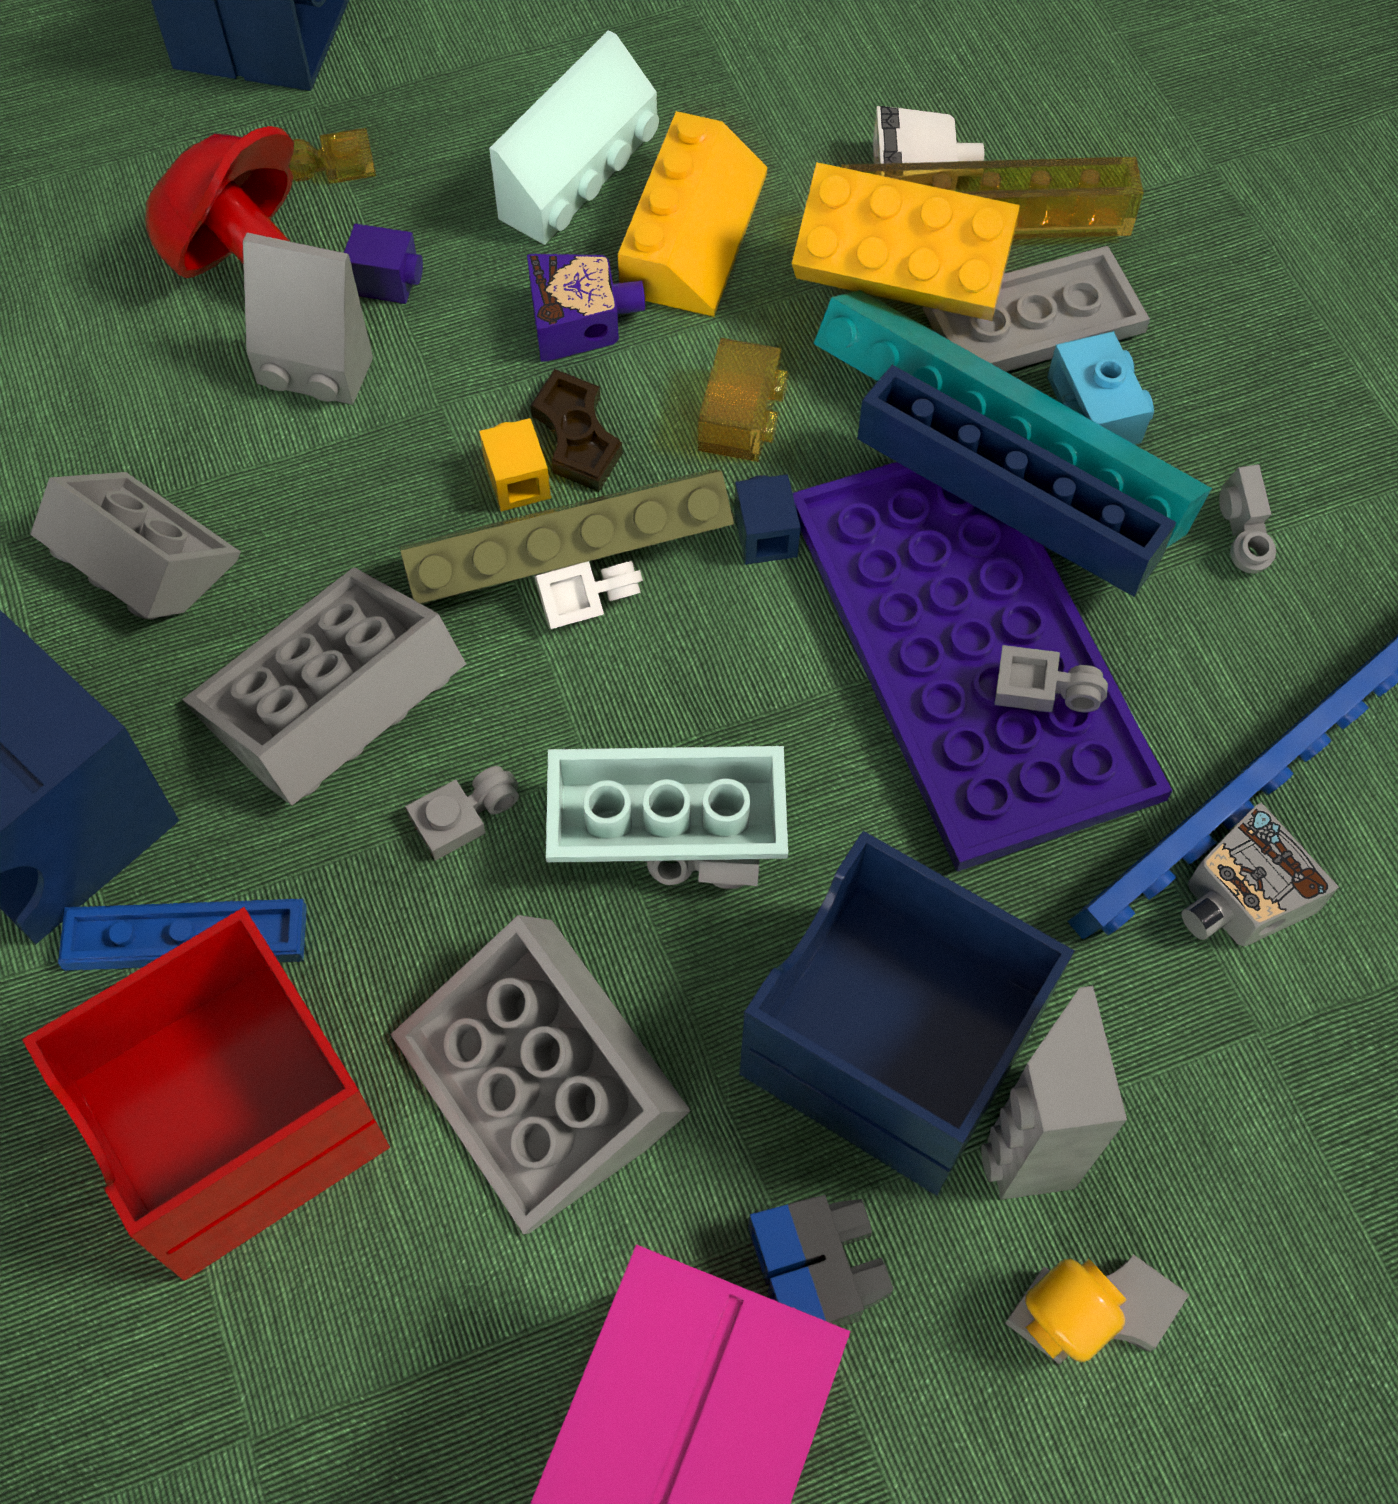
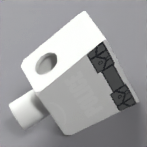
[873,106,984,191]

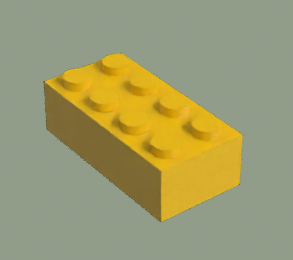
[792,162,1020,321]

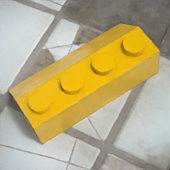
[618,111,767,317]

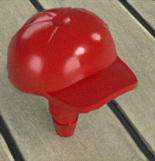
[145,126,294,278]

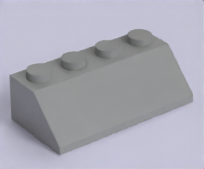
[981,986,1127,1200]

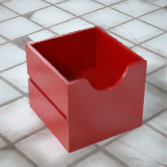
[22,907,390,1281]

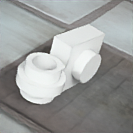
[535,561,643,629]

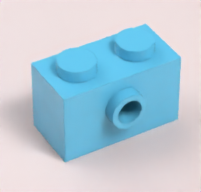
[1047,331,1154,445]

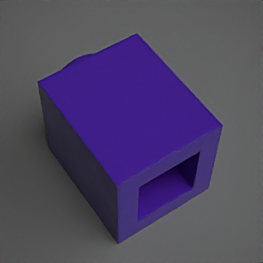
[344,223,423,304]

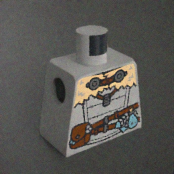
[1182,802,1339,946]

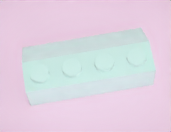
[489,30,659,245]
[546,746,788,862]

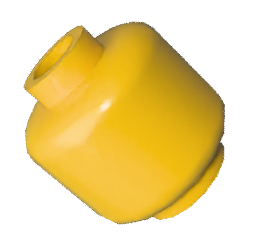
[1025,1259,1127,1362]

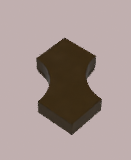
[530,369,623,492]

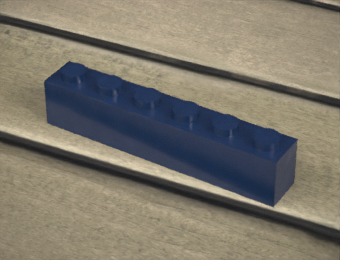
[857,365,1177,597]

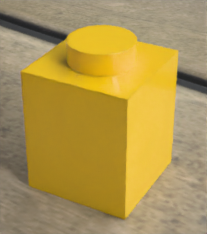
[479,418,551,512]

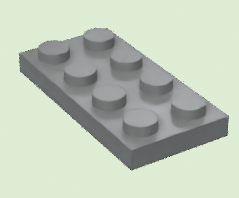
[922,246,1150,372]

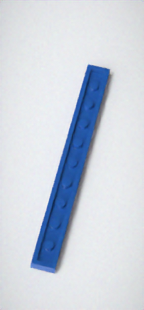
[1067,634,1398,939]

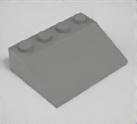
[182,567,466,806]
[390,915,691,1234]

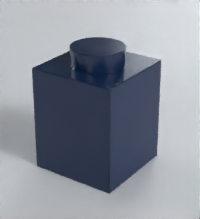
[734,474,800,565]

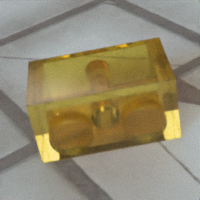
[698,338,788,462]

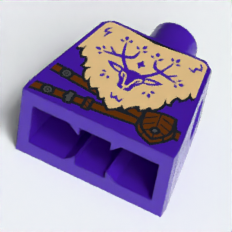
[527,254,645,362]

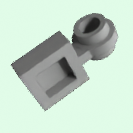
[1219,464,1276,574]
[995,645,1108,712]
[405,766,519,861]
[647,859,759,889]

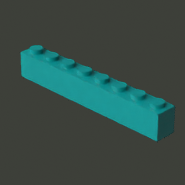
[813,290,1212,548]

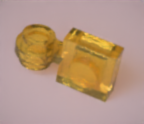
[289,128,376,184]

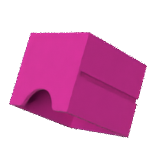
[530,1244,851,1504]

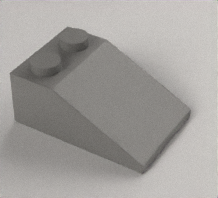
[243,233,373,405]

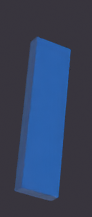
[58,899,307,971]

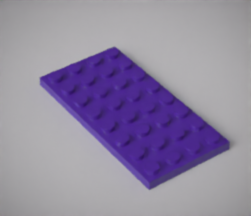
[793,462,1172,872]

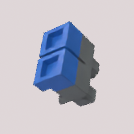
[748,1195,893,1326]

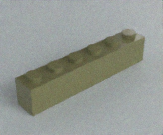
[399,469,734,604]

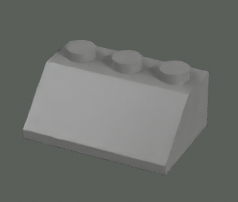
[30,472,241,620]

